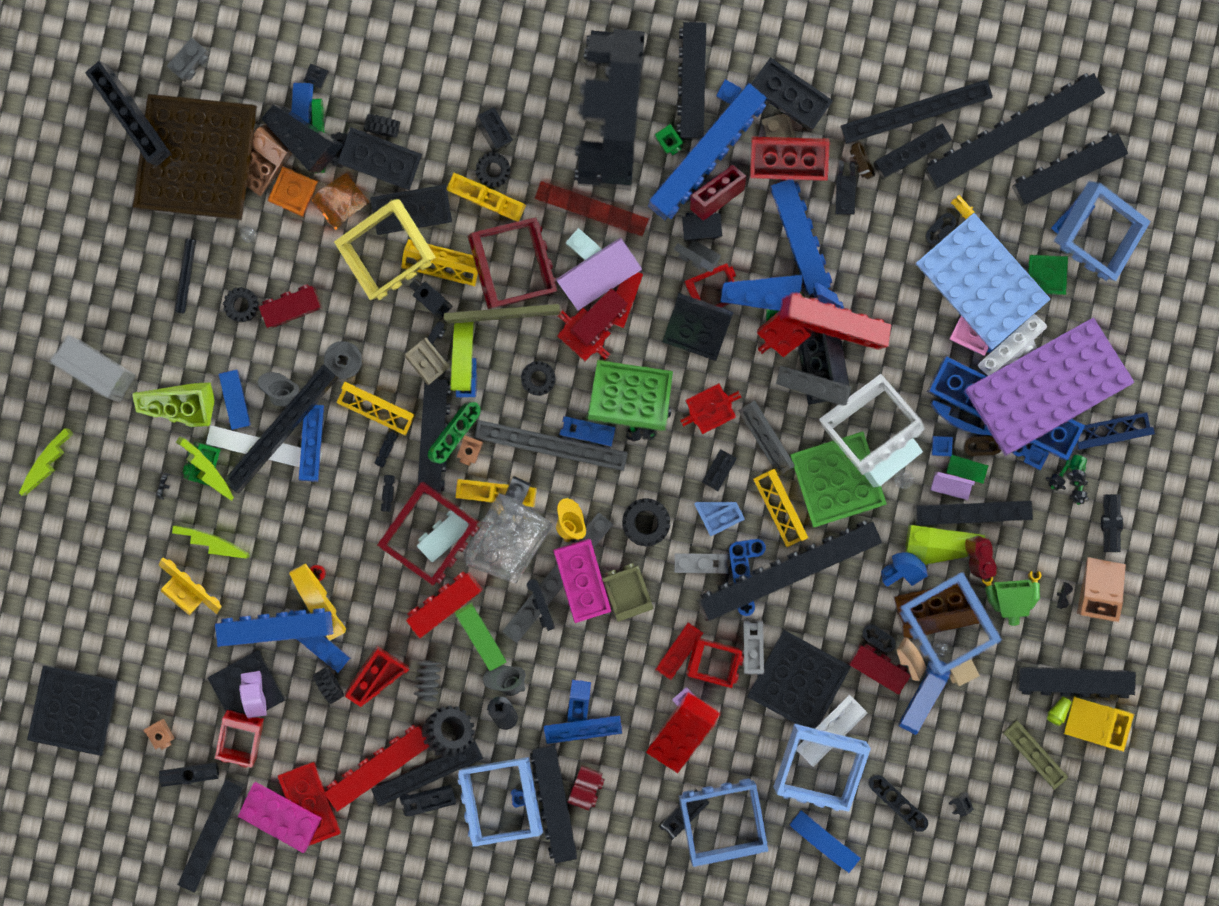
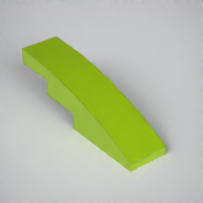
[451,322,474,391]
[19,428,74,496]
[175,436,234,501]
[172,525,250,559]

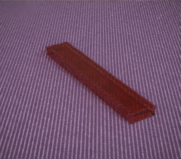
[534,181,649,237]

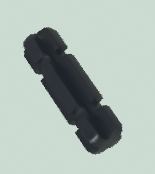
[374,431,398,467]
[381,475,395,512]

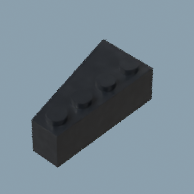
[261,104,344,173]

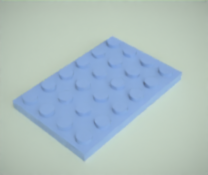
[916,213,1050,350]

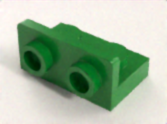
[183,441,221,486]

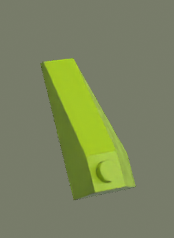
[132,382,215,427]
[905,525,985,565]

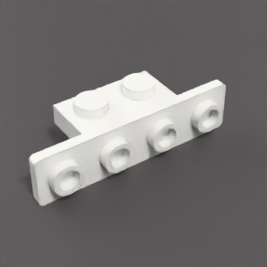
[978,314,1047,376]

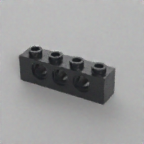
[873,123,952,180]

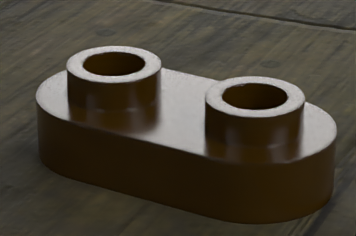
[850,141,875,180]
[963,436,1001,456]

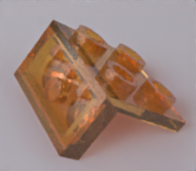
[312,173,369,230]

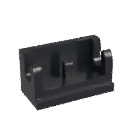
[475,107,513,153]

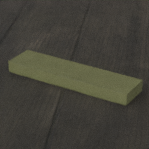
[1002,720,1069,790]

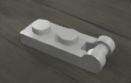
[674,553,728,573]
[743,621,764,675]

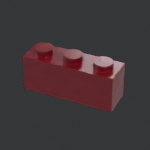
[690,165,746,221]
[259,284,323,329]
[570,288,628,347]
[848,644,911,695]

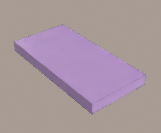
[557,237,642,310]

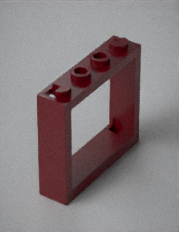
[467,217,557,310]
[377,482,479,586]

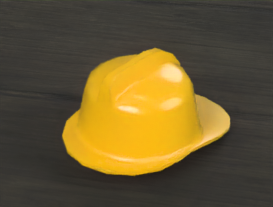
[556,498,586,542]

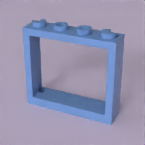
[1054,181,1151,281]
[899,572,1002,675]
[678,779,768,867]

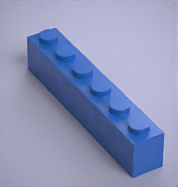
[770,179,832,296]
[215,608,334,647]

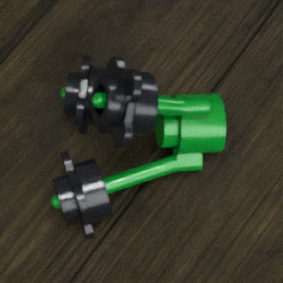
[1045,455,1089,505]

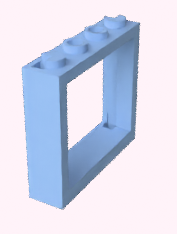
[774,724,871,812]
[458,757,543,847]

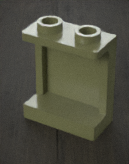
[602,563,654,622]

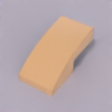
[897,638,926,681]

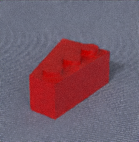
[344,645,409,707]

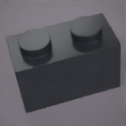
[682,212,723,242]

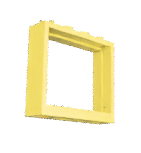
[334,199,436,300]

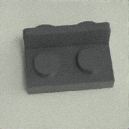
[167,37,210,82]

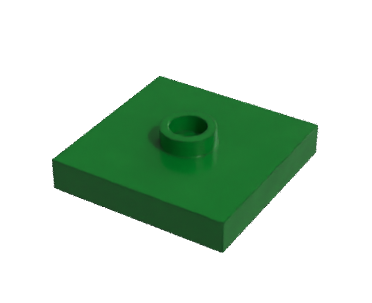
[1028,255,1068,295]

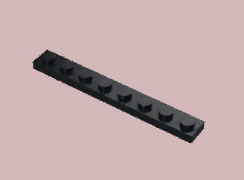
[840,79,993,144]
[224,364,339,494]

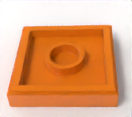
[267,166,318,217]

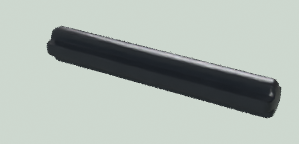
[174,238,196,314]

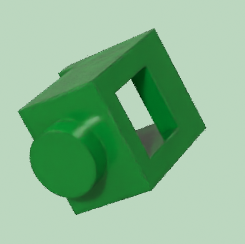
[654,124,683,156]

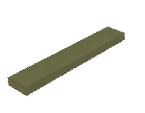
[444,304,561,324]

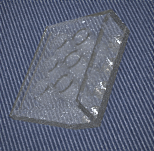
[463,493,553,583]

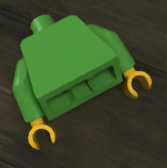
[981,571,1042,626]

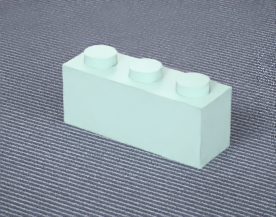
[864,438,923,488]
[417,507,470,563]

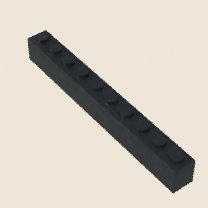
[924,73,1105,190]
[696,520,882,622]

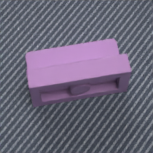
[930,472,975,500]

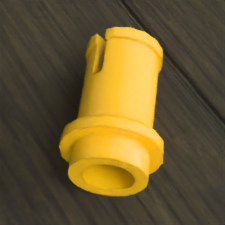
[951,195,974,219]

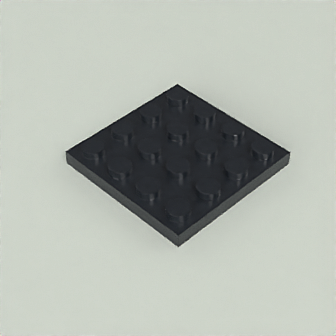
[747,629,851,729]
[27,665,119,756]

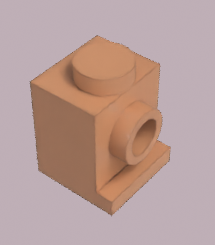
[457,435,484,466]
[144,719,175,751]

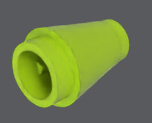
[1046,696,1072,726]

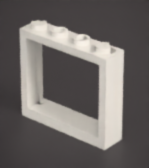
[819,374,925,475]

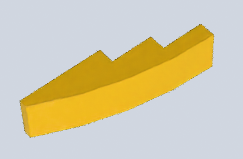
[447,173,526,222]
[455,479,537,507]
[289,563,346,641]

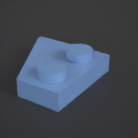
[694,502,745,536]

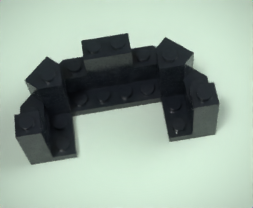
[574,29,645,190]

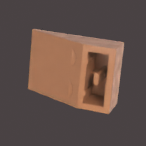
[247,124,292,196]
[1077,557,1126,622]

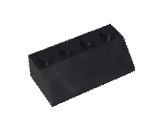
[798,330,851,405]

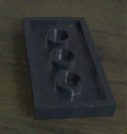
[751,57,833,132]
[337,127,422,191]
[370,184,453,235]

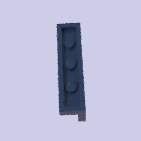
[1075,412,1155,450]

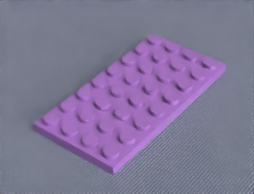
[965,317,1134,456]

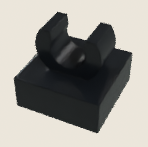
[303,63,329,89]
[949,792,974,817]

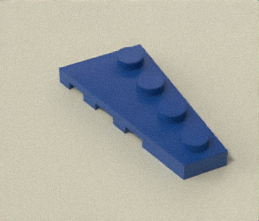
[721,275,803,311]

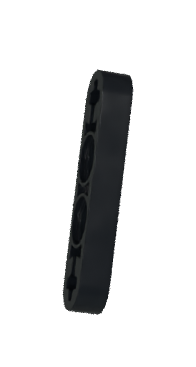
[868,774,928,832]

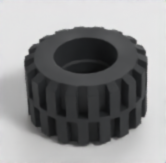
[622,498,670,547]
[422,705,475,758]

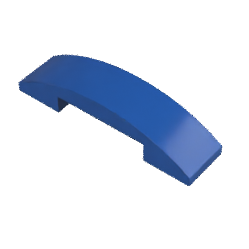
[930,400,992,435]
[789,810,861,873]

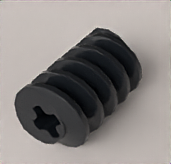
[487,696,518,730]

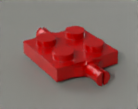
[557,308,611,362]
[757,310,812,358]
[680,383,742,434]

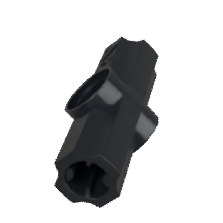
[1101,494,1123,553]
[159,762,219,787]

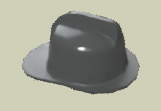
[258,372,300,407]
[483,665,526,696]

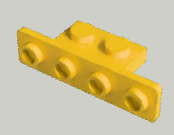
[159,557,222,616]

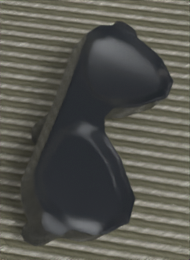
[157,472,171,500]
[1057,582,1073,609]

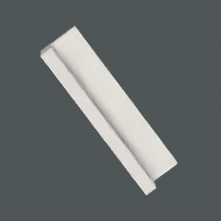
[796,695,867,767]

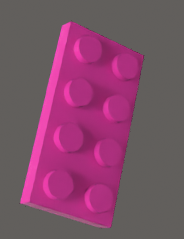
[553,538,611,623]
[238,782,321,853]

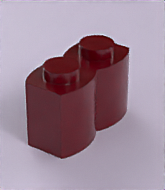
[965,536,997,580]
[567,765,605,811]

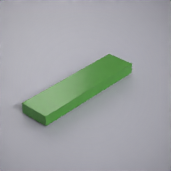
[455,603,506,671]

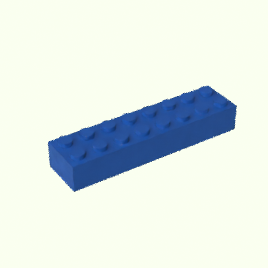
[648,83,767,221]
[927,356,1085,460]

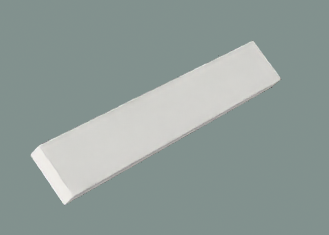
[206,425,322,467]

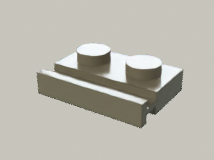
[761,114,796,138]
[403,337,450,385]

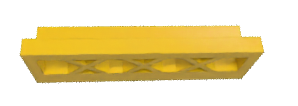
[401,239,478,286]
[336,382,415,436]
[753,469,808,547]

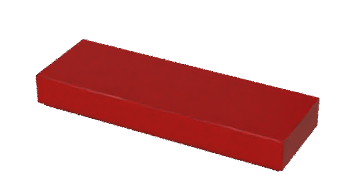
[612,272,643,328]
[655,622,704,680]

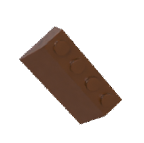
[894,580,980,639]

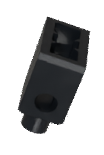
[409,279,453,320]

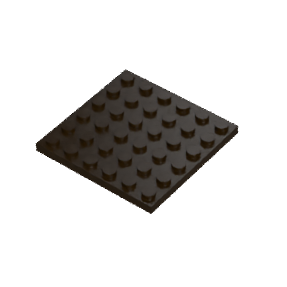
[132,94,257,220]

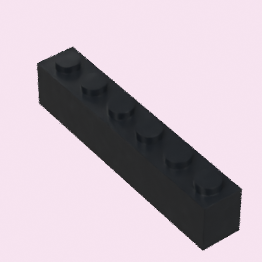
[677,22,707,140]
[85,61,171,166]
[1012,132,1129,207]
[417,379,452,494]
[914,500,1033,525]
[1016,666,1136,698]
[530,743,578,863]
[177,777,246,893]

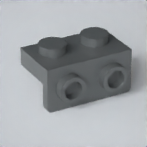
[674,240,721,272]

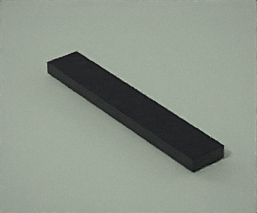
[371,740,484,807]

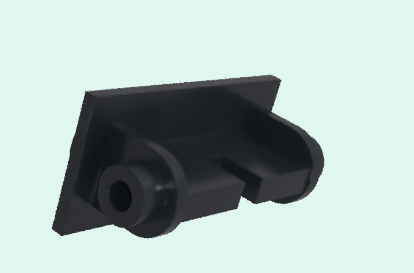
[702,449,737,491]

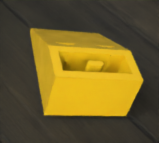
[1064,697,1134,752]

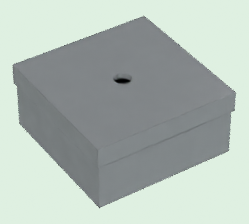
[50,335,136,402]

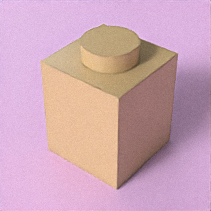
[949,658,980,686]

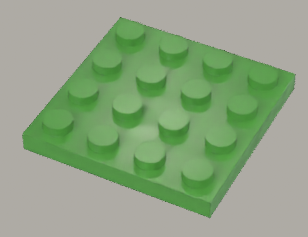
[588,360,673,431]
[790,431,887,528]

